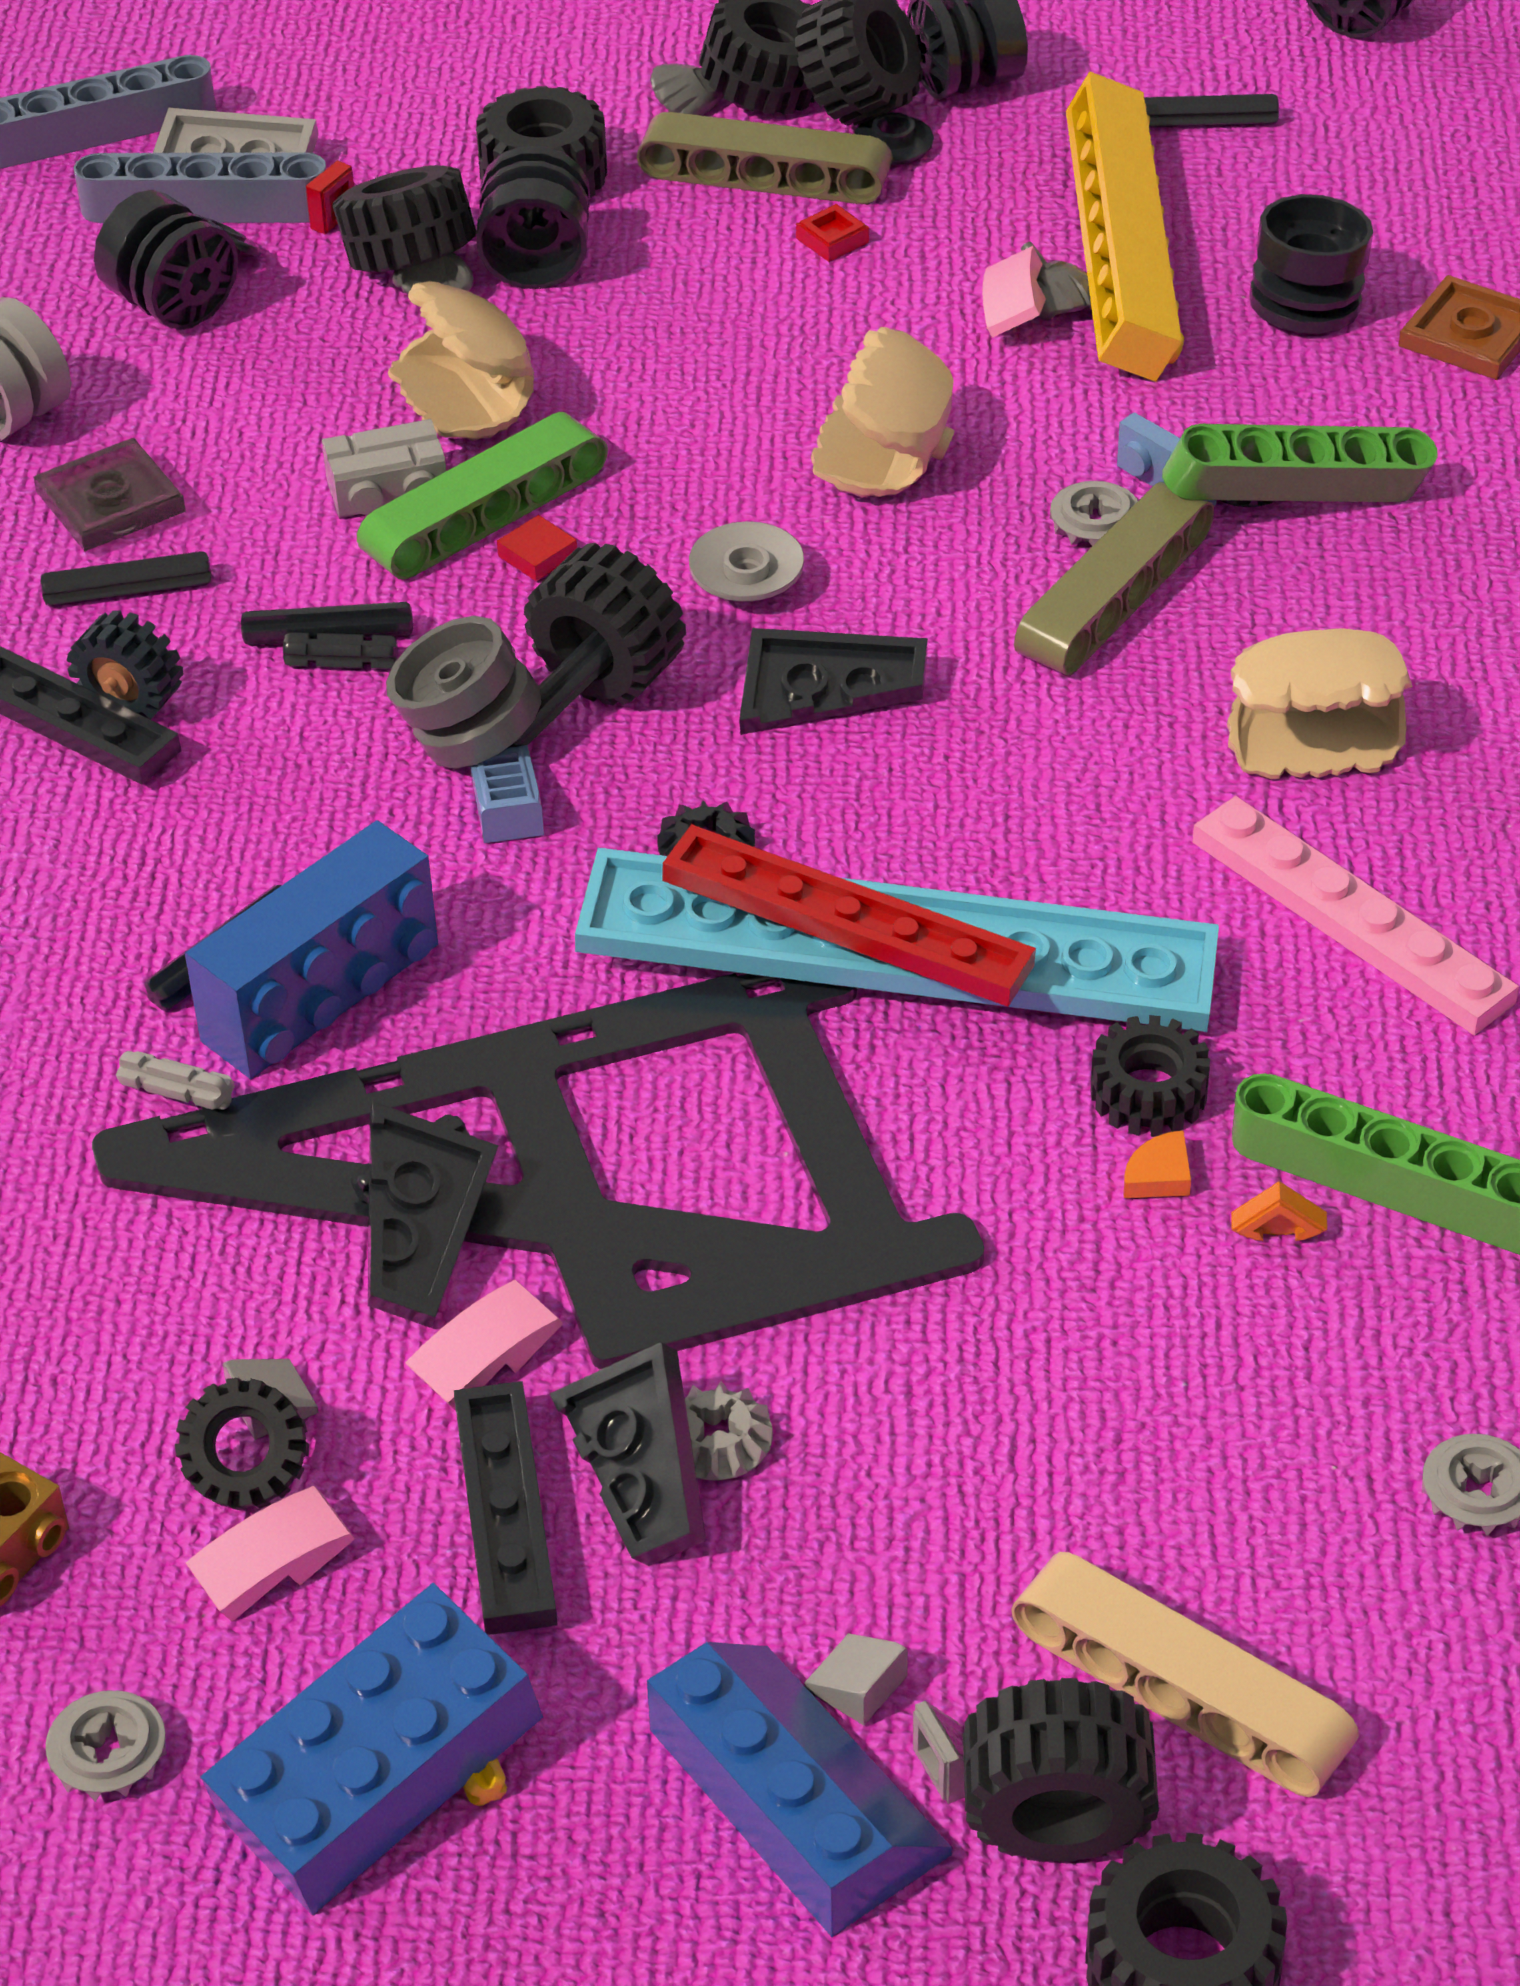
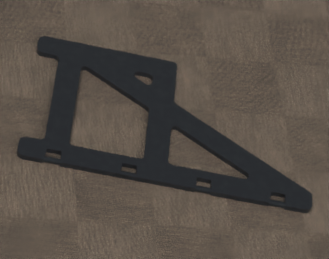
[92,973,984,1370]

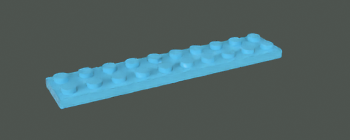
[575,848,1219,1032]

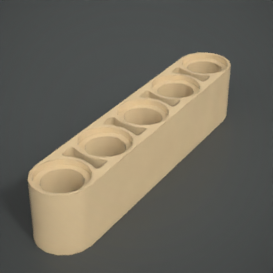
[1011,1552,1359,1797]

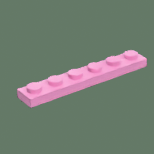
[1193,796,1519,1036]

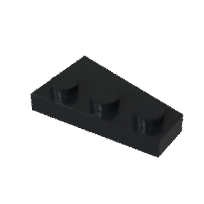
[739,628,928,735]
[367,1101,499,1328]
[550,1342,706,1566]

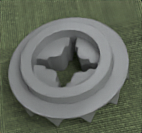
[1050,481,1138,546]
[685,1381,773,1480]
[1422,1434,1520,1536]
[46,1690,166,1802]

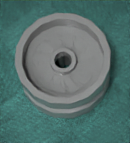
[0,297,72,440]

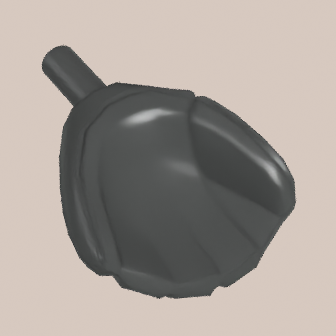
[650,63,724,116]
[1021,241,1091,321]
[392,252,474,295]

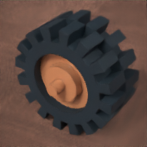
[67,611,183,720]

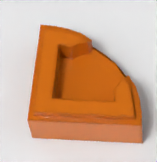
[1123,1130,1191,1198]
[1231,1181,1327,1241]

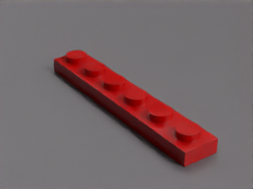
[662,824,1036,1007]

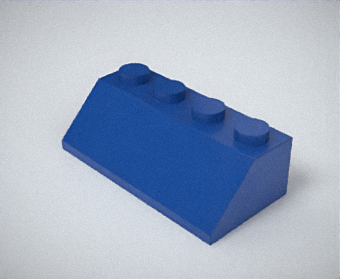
[647,1642,952,1937]

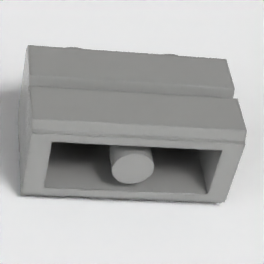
[322,419,446,519]

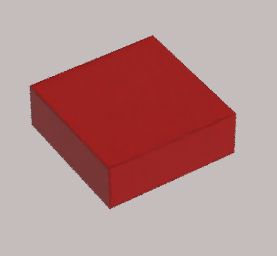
[306,160,354,235]
[796,204,869,262]
[497,514,577,581]

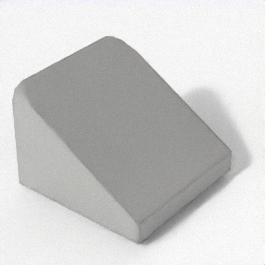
[222,1359,318,1440]
[805,1633,908,1726]

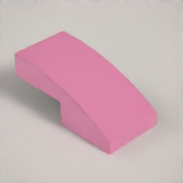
[983,246,1046,338]
[405,1280,563,1411]
[185,1486,355,1622]

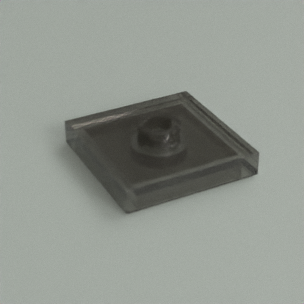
[33,438,186,552]

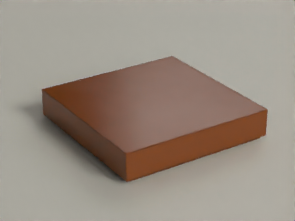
[1398,275,1520,380]

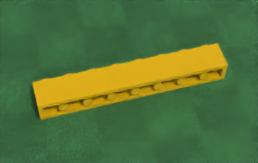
[1066,71,1184,382]

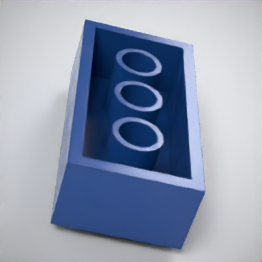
[185,820,438,1080]
[200,1582,543,1916]

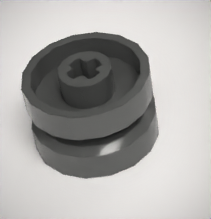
[386,616,541,768]

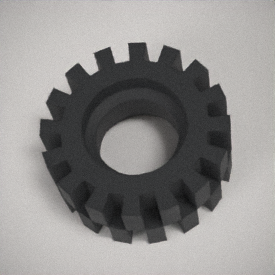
[1090,1015,1210,1137]
[175,1377,309,1510]

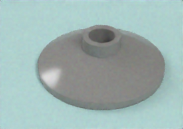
[689,521,804,601]

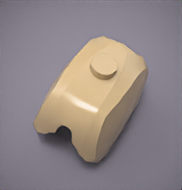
[388,281,534,441]
[811,327,955,498]
[1227,628,1413,779]

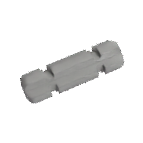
[116,1051,235,1110]

